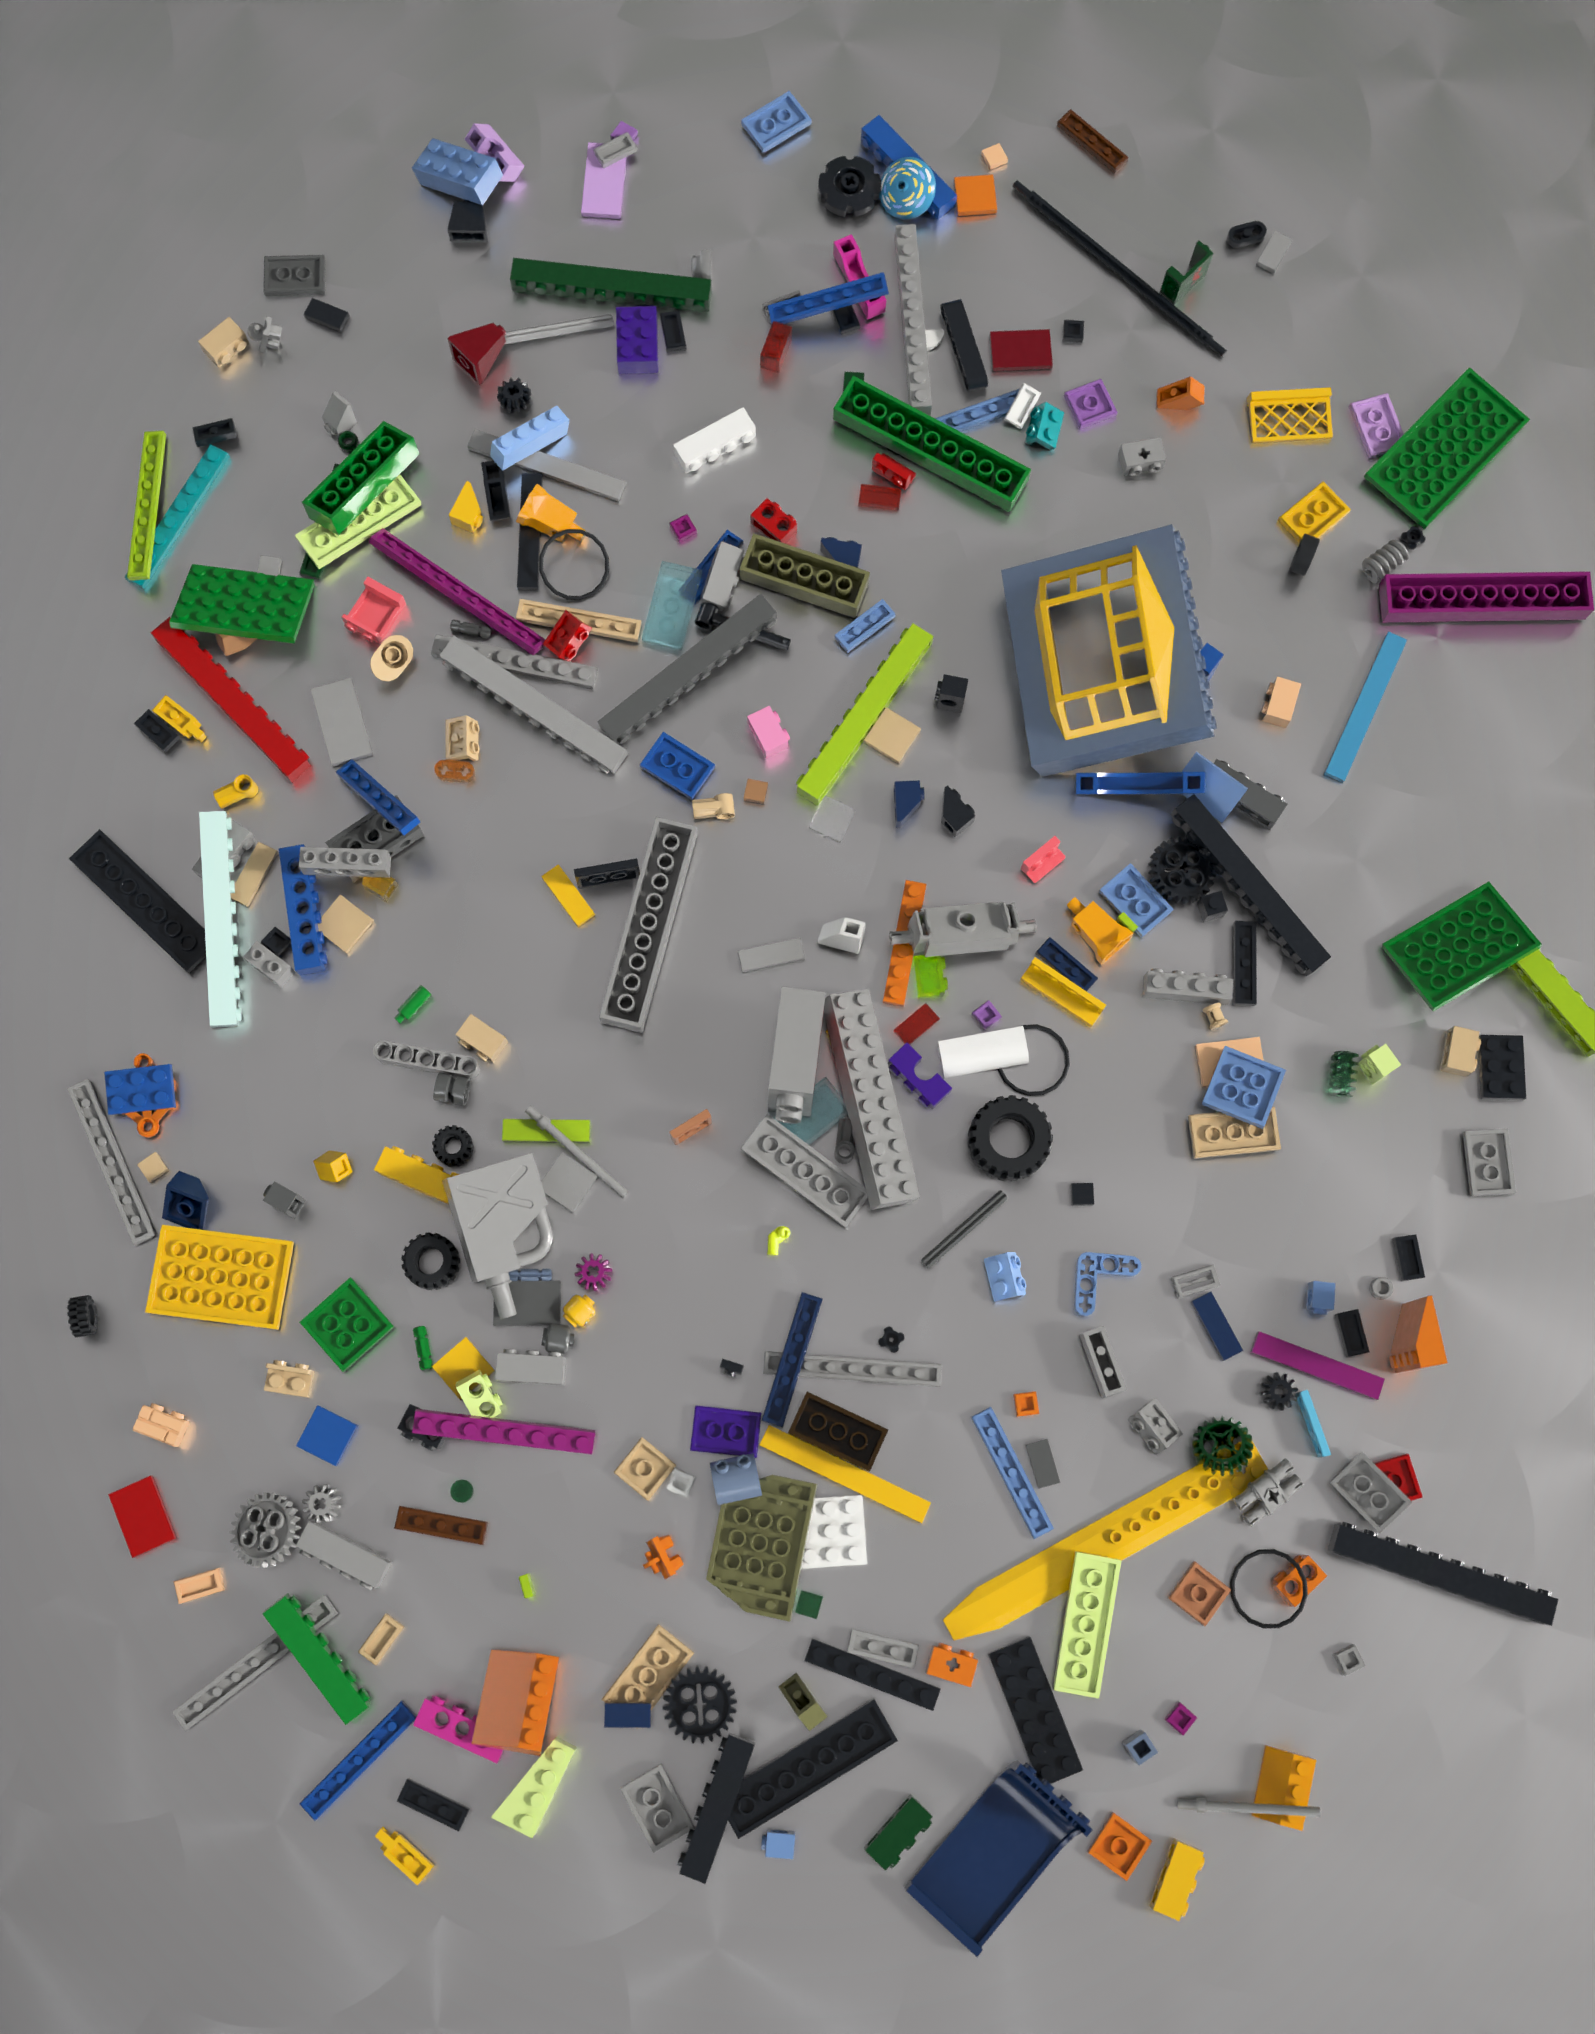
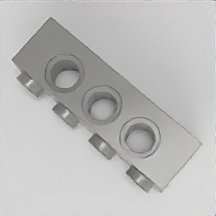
[299,847,391,878]

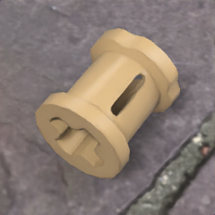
[1202,1002,1228,1030]

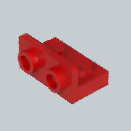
[543,610,592,662]

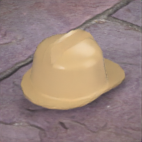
[370,635,413,681]

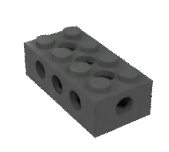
[325,795,424,883]

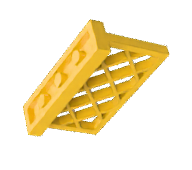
[1247,387,1333,443]

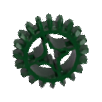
[1192,1415,1254,1477]

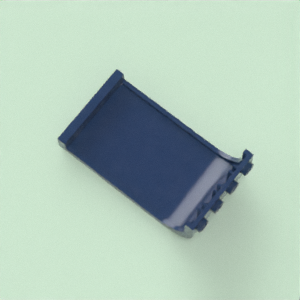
[905,1761,1093,1957]

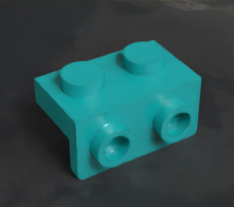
[1025,402,1064,450]

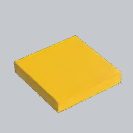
[432,1337,495,1400]

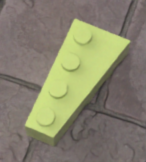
[491,1737,577,1839]

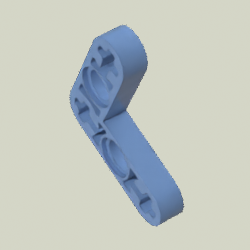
[1074,1252,1141,1317]

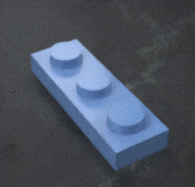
[835,599,896,653]

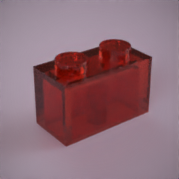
[760,321,792,373]

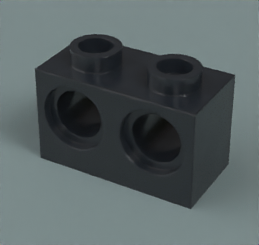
[397,1404,446,1451]

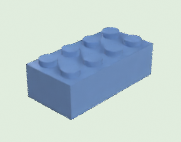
[412,138,503,205]

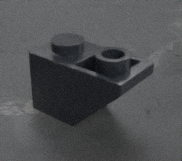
[941,785,975,837]

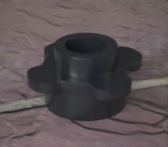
[1401,526,1426,550]
[878,1327,904,1353]

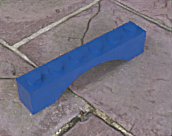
[1076,772,1206,795]

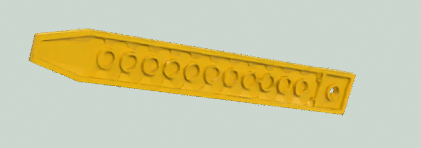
[942,1441,1268,1640]

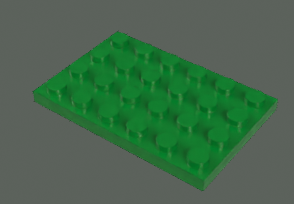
[169,564,315,644]
[1382,881,1542,1011]

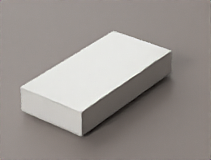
[1003,383,1041,430]

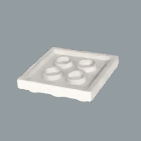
[801,1495,867,1569]

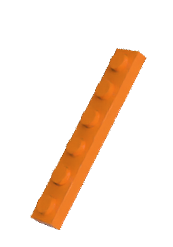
[883,880,926,1007]

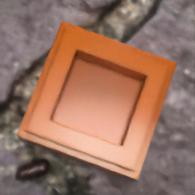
[1013,1391,1039,1417]

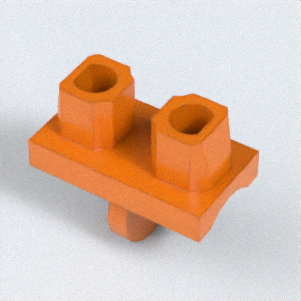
[643,1535,683,1579]

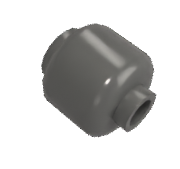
[541,1323,574,1354]

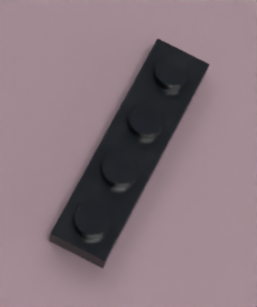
[1233,921,1257,1006]

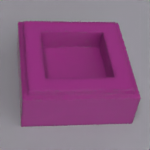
[669,514,697,542]
[1164,1701,1197,1735]

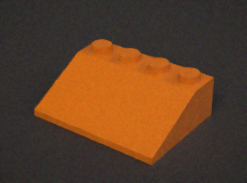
[1389,1295,1448,1373]
[471,1650,559,1756]

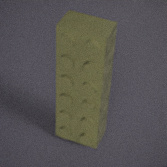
[739,533,870,618]

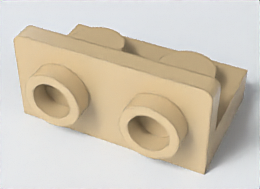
[445,715,480,762]
[264,1360,315,1398]

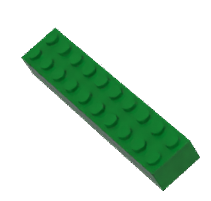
[833,376,1031,513]

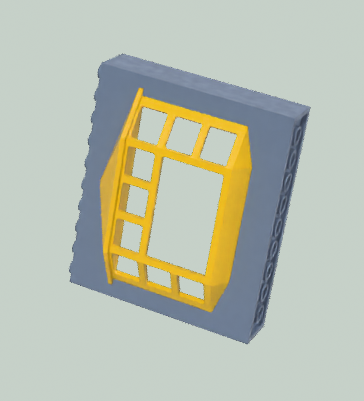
[1001,524,1217,777]

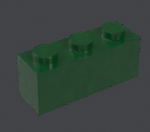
[864,1794,933,1871]

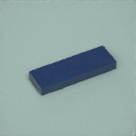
[1035,937,1098,991]
[1191,1292,1243,1361]

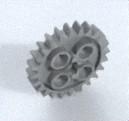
[230,1492,301,1568]

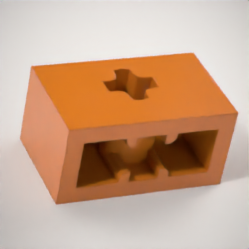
[925,1643,978,1687]

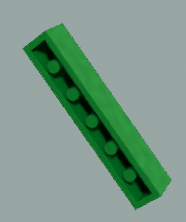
[263,1593,370,1725]

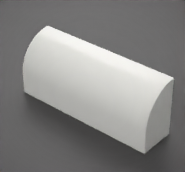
[938,1026,1029,1078]

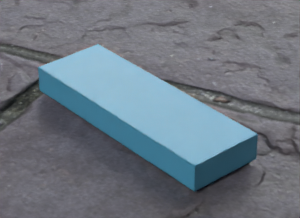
[1295,1390,1331,1457]

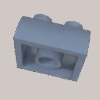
[710,1453,762,1505]

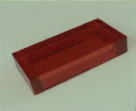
[858,484,901,511]
[893,1003,940,1045]

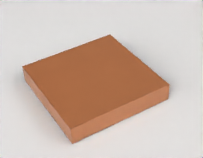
[670,1109,712,1145]
[1167,1561,1231,1627]

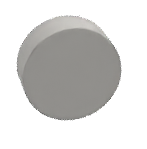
[1369,1277,1393,1300]

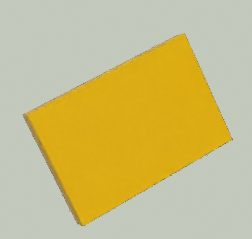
[1278,481,1351,543]

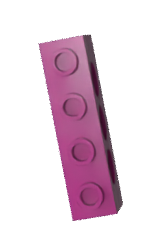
[413,1695,504,1763]

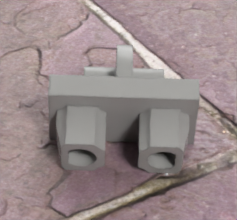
[248,316,282,352]

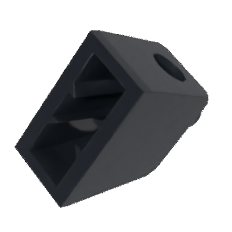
[448,199,488,242]

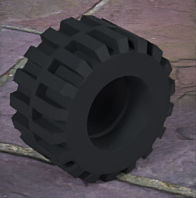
[401,1232,460,1290]

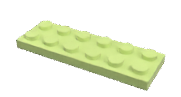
[295,474,422,569]
[1053,1551,1122,1699]

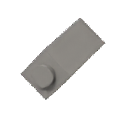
[322,391,357,438]

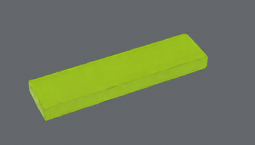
[502,1119,590,1143]

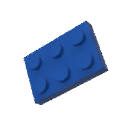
[640,732,715,800]
[104,1064,176,1115]

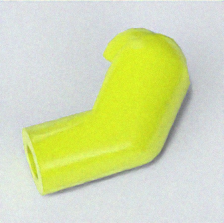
[767,1226,790,1256]

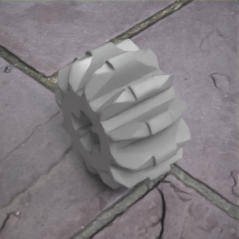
[302,1484,341,1524]

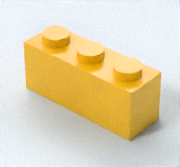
[1149,1838,1205,1921]

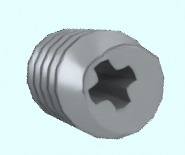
[1362,540,1409,583]

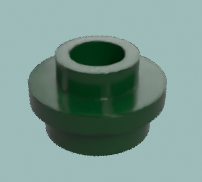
[338,431,359,452]

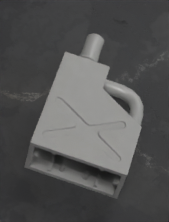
[442,1153,553,1319]

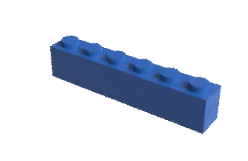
[861,115,957,220]

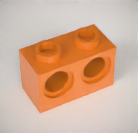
[1271,1555,1327,1607]

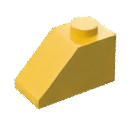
[449,481,483,533]

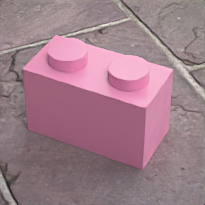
[747,706,790,758]

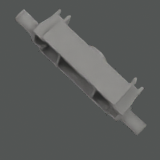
[889,902,1037,957]

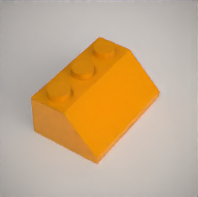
[1251,1745,1316,1831]

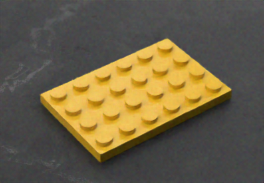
[145,1225,294,1330]

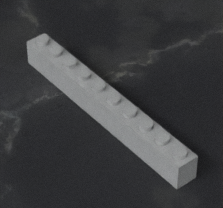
[894,224,932,416]
[440,635,628,774]

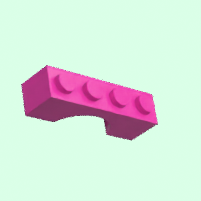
[833,234,886,320]

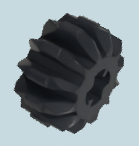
[497,377,532,413]
[1259,1372,1298,1411]

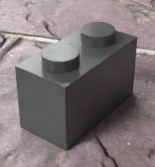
[263,1181,306,1219]

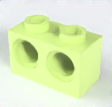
[1357,1044,1401,1085]
[456,1370,503,1418]

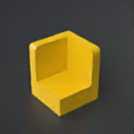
[313,1151,352,1183]

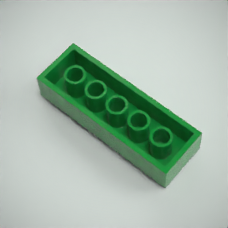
[302,421,420,535]

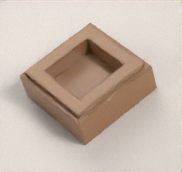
[744,779,768,804]

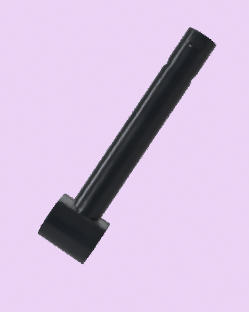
[694,602,791,651]

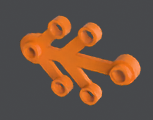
[123,1053,177,1138]

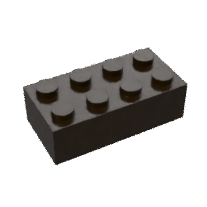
[788,1392,888,1472]

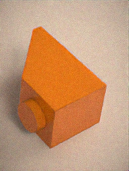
[1157,376,1204,410]

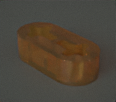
[434,760,475,783]

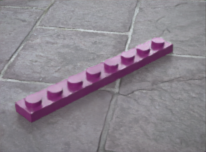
[412,1409,595,1454]

